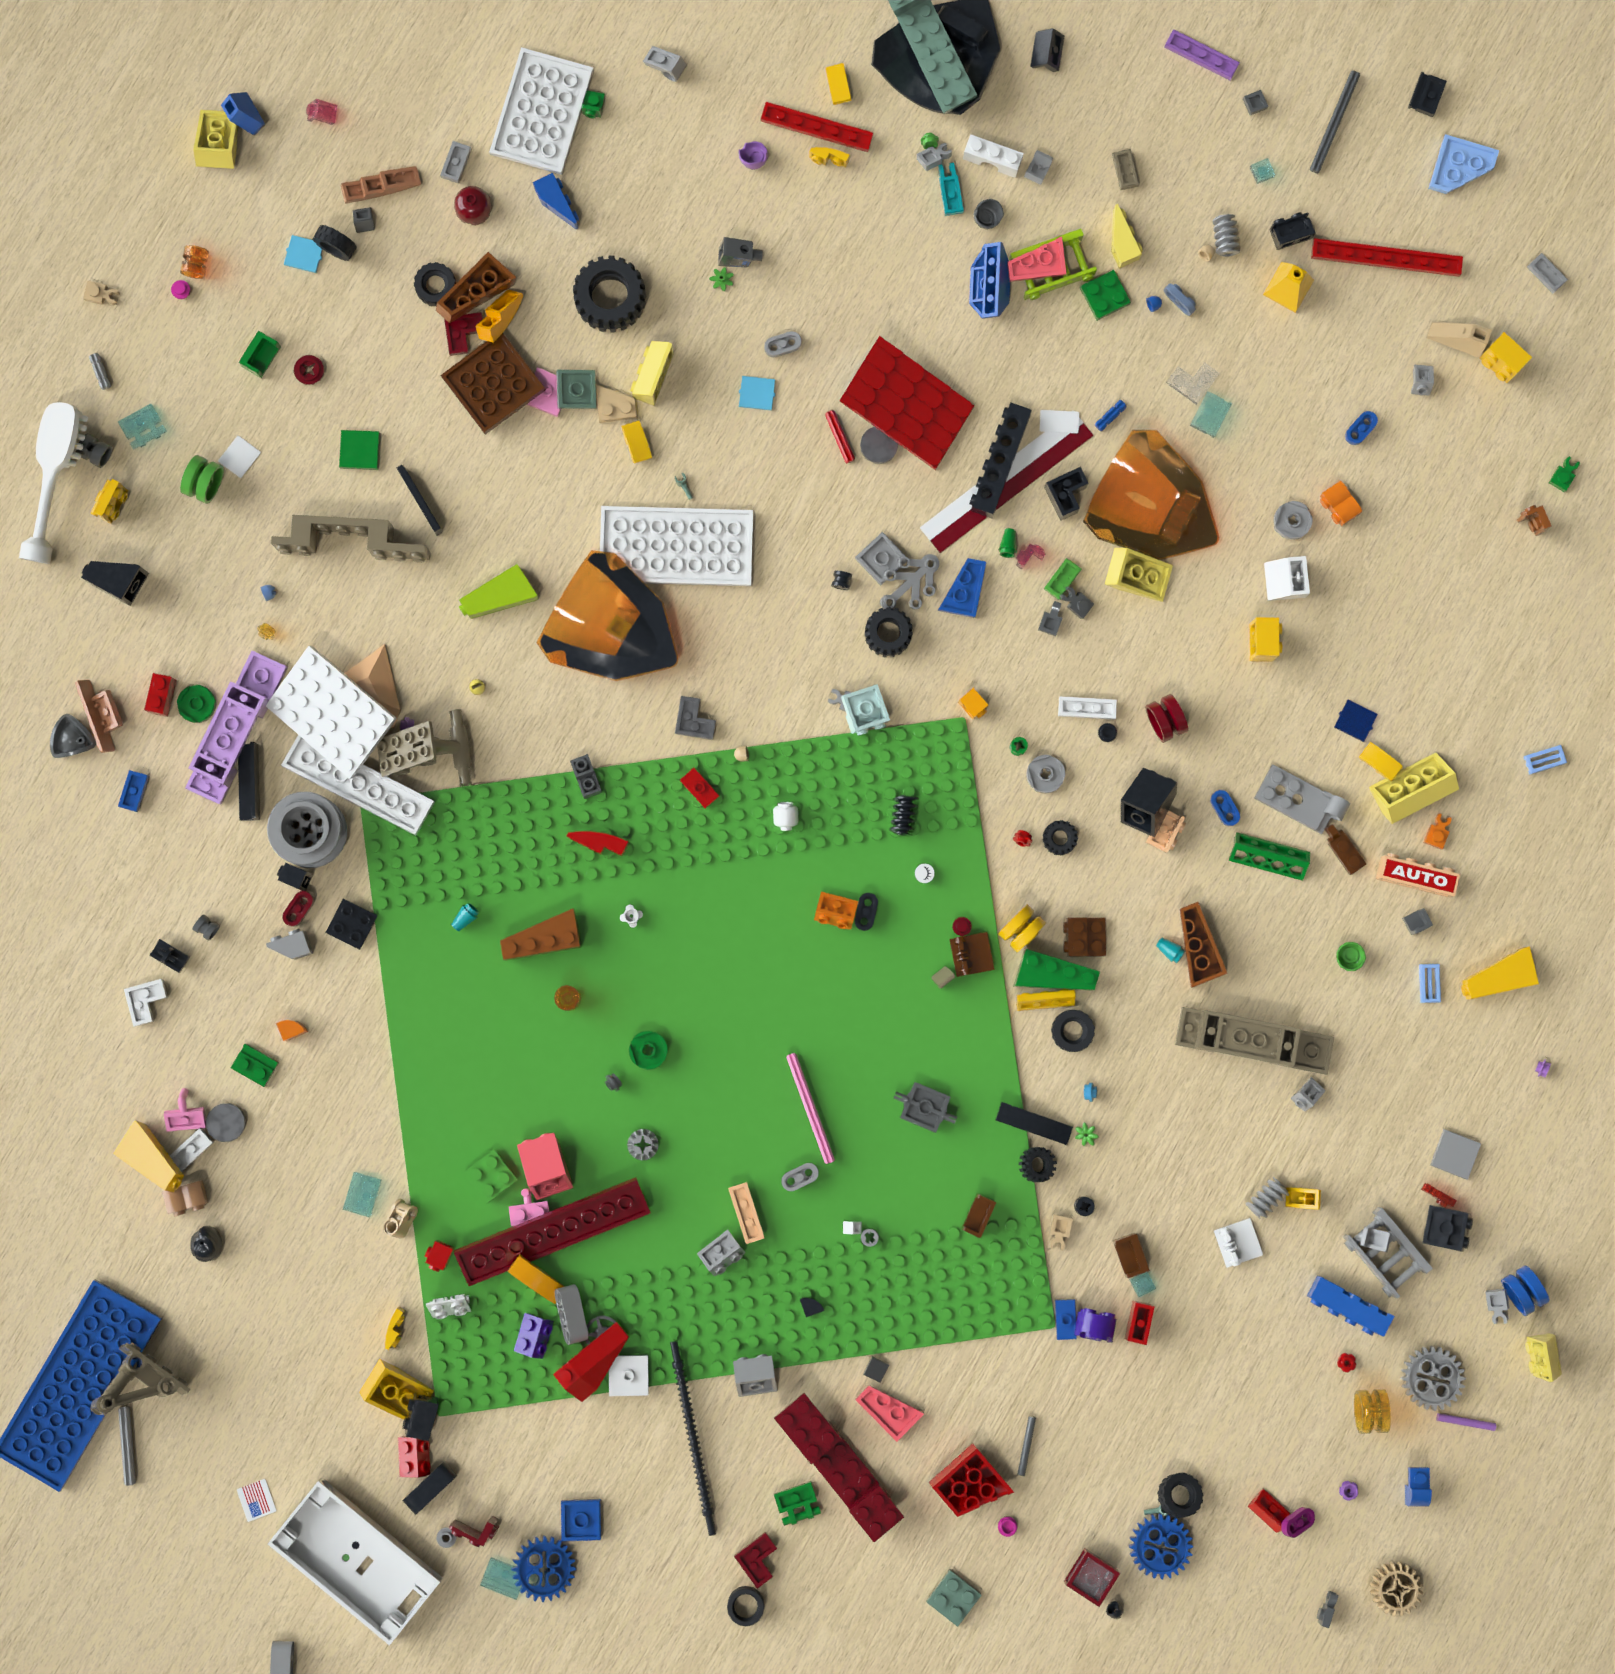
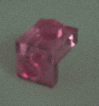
[306,99,337,125]
[1016,544,1046,569]

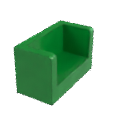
[238,330,281,378]

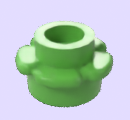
[921,133,939,149]

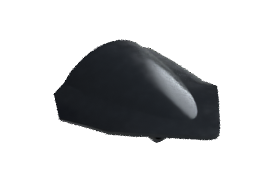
[871,0,1000,115]

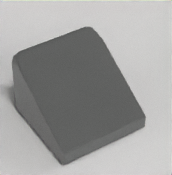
[353,207,375,233]
[863,1356,889,1383]

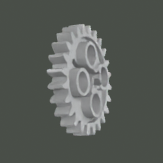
[1400,1346,1466,1411]

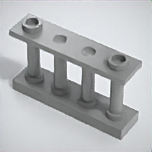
[1343,1207,1433,1299]

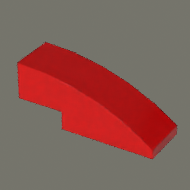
[566,831,629,857]

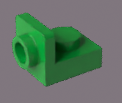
[581,91,605,119]

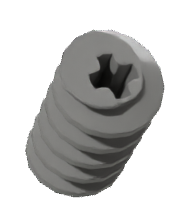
[1213,214,1240,257]
[1246,1177,1289,1219]

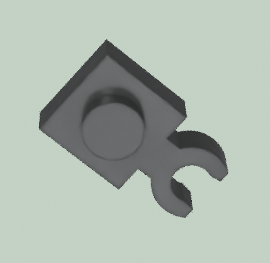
[1059,587,1094,619]
[1317,1591,1339,1628]

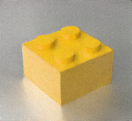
[1479,332,1532,383]
[1249,617,1283,662]

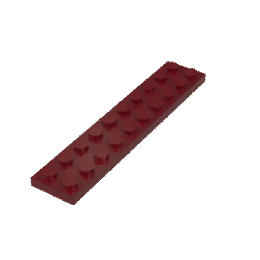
[454,1177,651,1286]

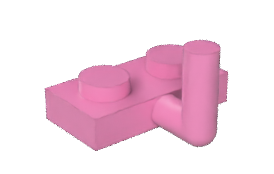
[163,1088,206,1131]
[509,1188,549,1226]

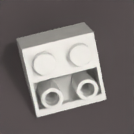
[1264,556,1310,601]

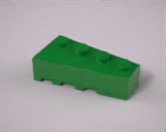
[1013,949,1100,991]

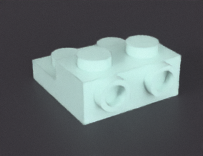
[841,684,890,736]

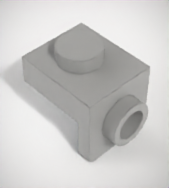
[1024,150,1053,185]
[1359,1226,1392,1252]

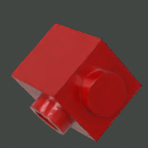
[424,1240,455,1272]

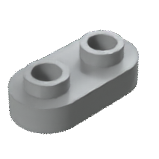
[764,331,801,358]
[781,1163,818,1191]

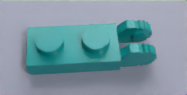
[938,162,964,216]

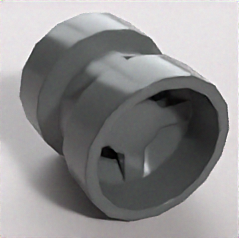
[192,914,220,941]

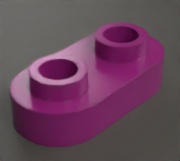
[1281,1507,1315,1538]

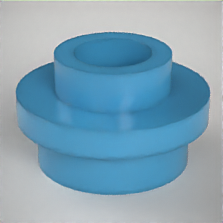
[1084,1083,1097,1102]

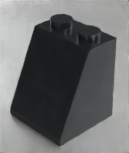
[81,561,149,606]
[1121,768,1177,837]

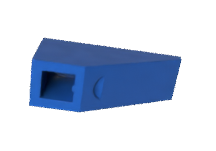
[532,173,579,229]

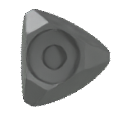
[50,714,96,758]

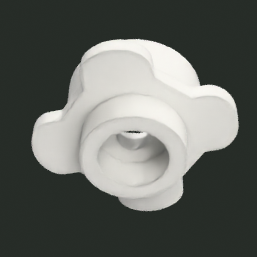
[620,905,643,928]

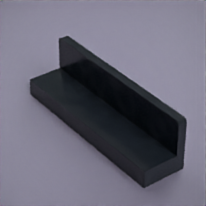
[238,742,260,821]

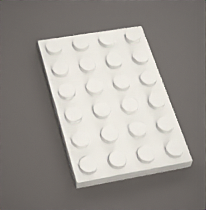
[489,47,594,175]
[266,646,397,779]

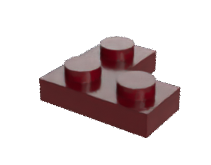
[444,312,483,356]
[734,1532,777,1589]

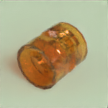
[180,245,209,279]
[554,985,581,1011]

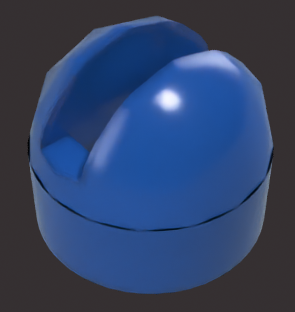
[1146,296,1162,312]

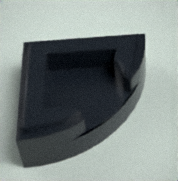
[799,1297,824,1317]

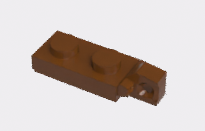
[1324,824,1366,875]

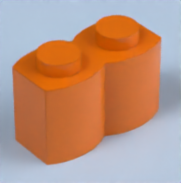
[1320,480,1362,526]

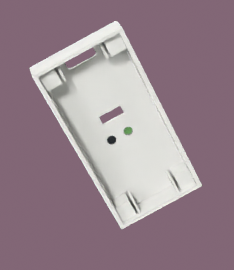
[268,1478,443,1646]

